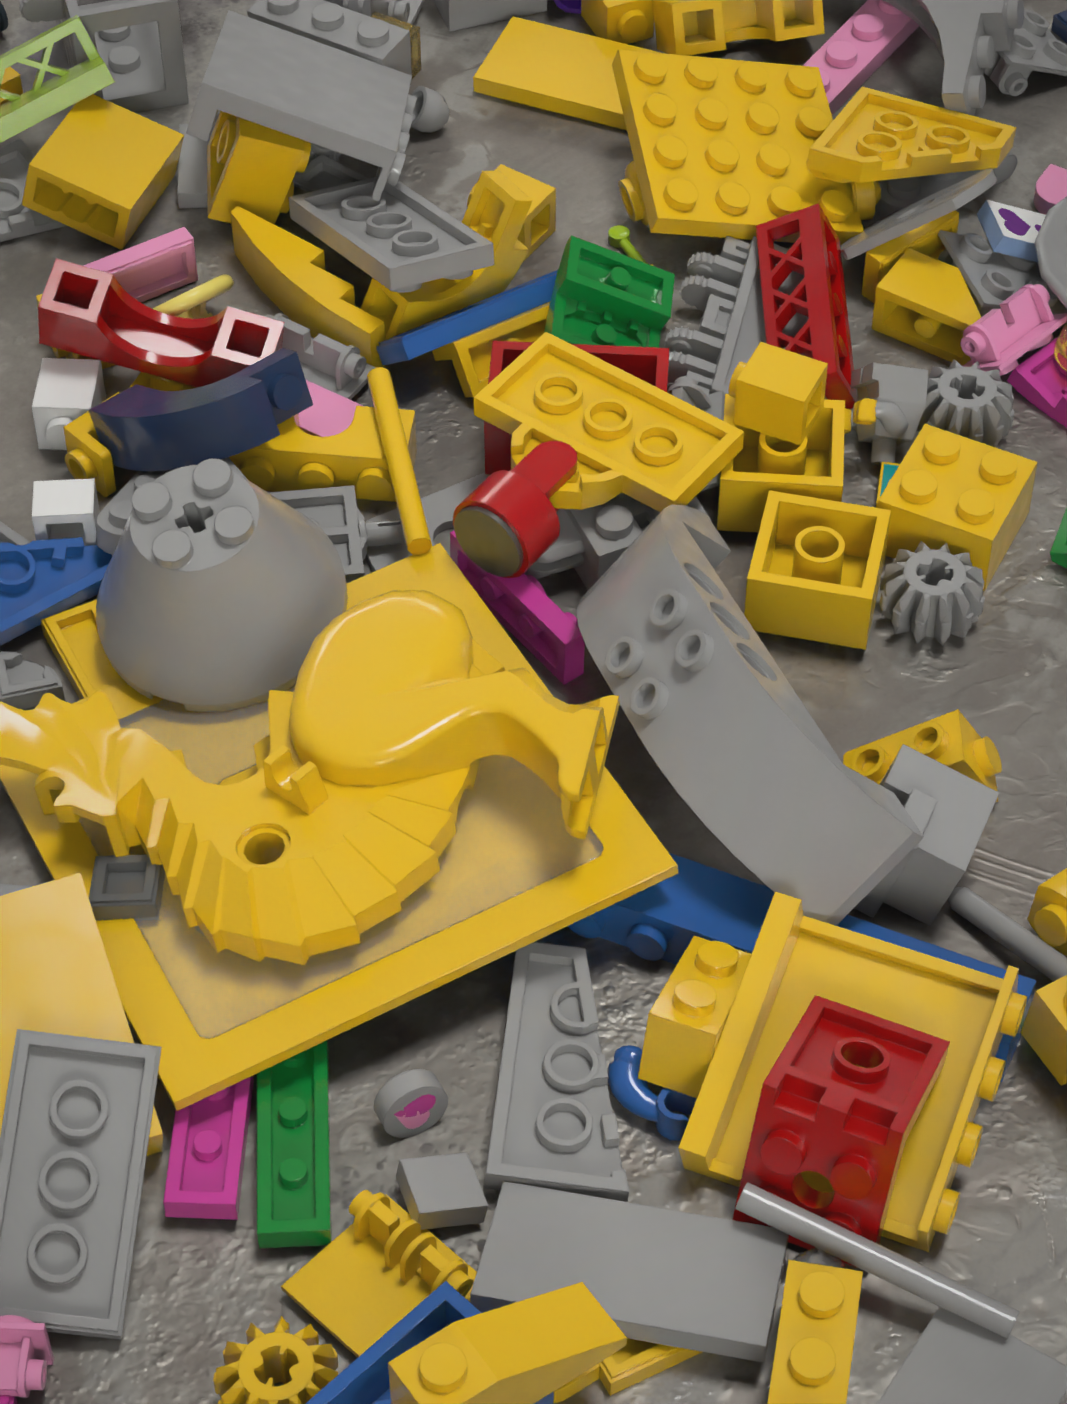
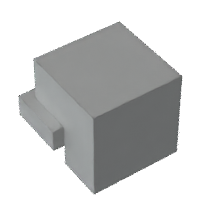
[854,744,999,926]

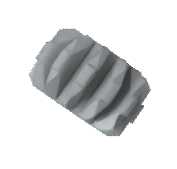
[917,359,1014,448]
[880,541,985,646]

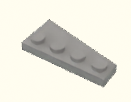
[484,942,629,1202]

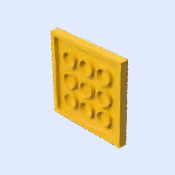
[612,49,864,246]

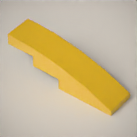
[230,206,385,368]

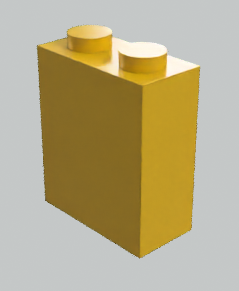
[22,94,184,250]

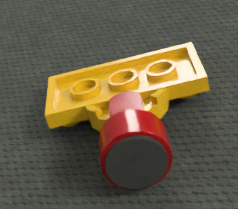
[453,332,744,578]

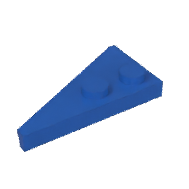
[0,537,112,646]

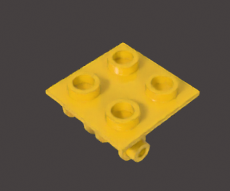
[281,1190,477,1358]

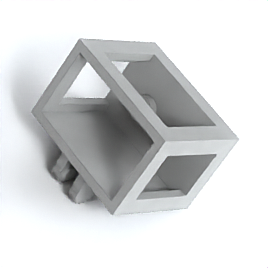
[19,0,189,113]

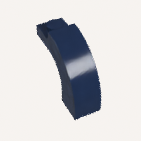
[88,348,313,471]

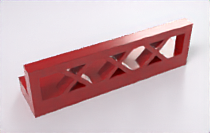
[756,203,857,409]

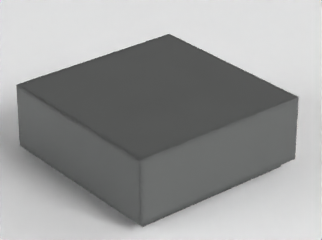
[89,854,165,921]

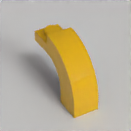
[360,170,533,340]

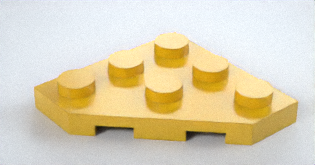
[807,86,1017,183]

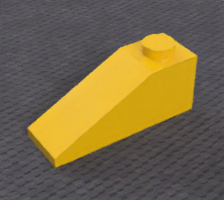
[388,1282,627,1404]

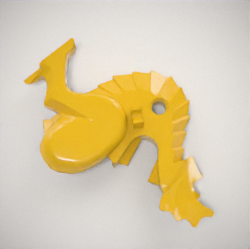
[0,590,620,965]

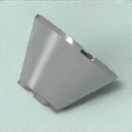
[96,458,348,712]

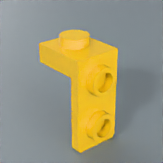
[843,709,1002,803]

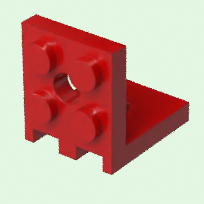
[732,995,950,1268]

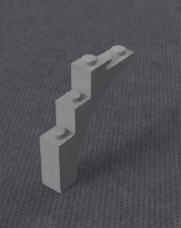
[883,0,1024,116]

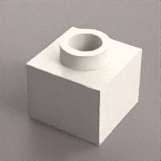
[32,478,100,546]

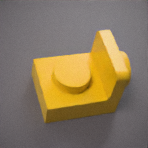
[63,392,120,497]

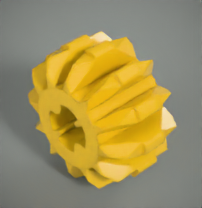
[213,1316,339,1404]

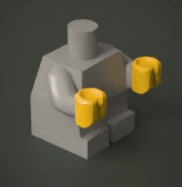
[844,362,929,466]

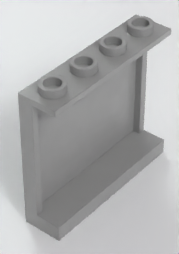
[186,10,417,202]

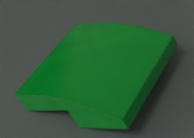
[544,235,675,348]

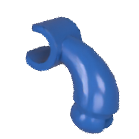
[607,1045,696,1141]

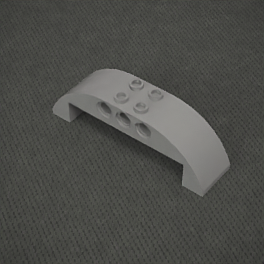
[576,505,924,926]

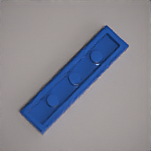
[376,269,558,366]

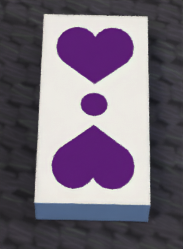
[977,200,1046,262]

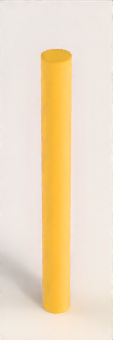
[367,367,432,555]

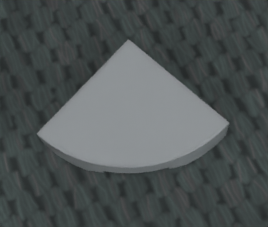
[0,652,65,709]

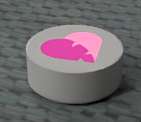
[374,1069,448,1138]

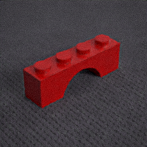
[38,258,285,388]

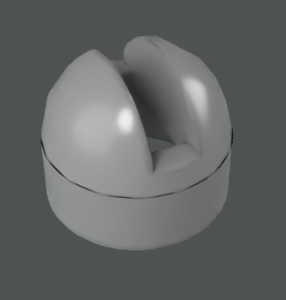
[410,86,450,133]

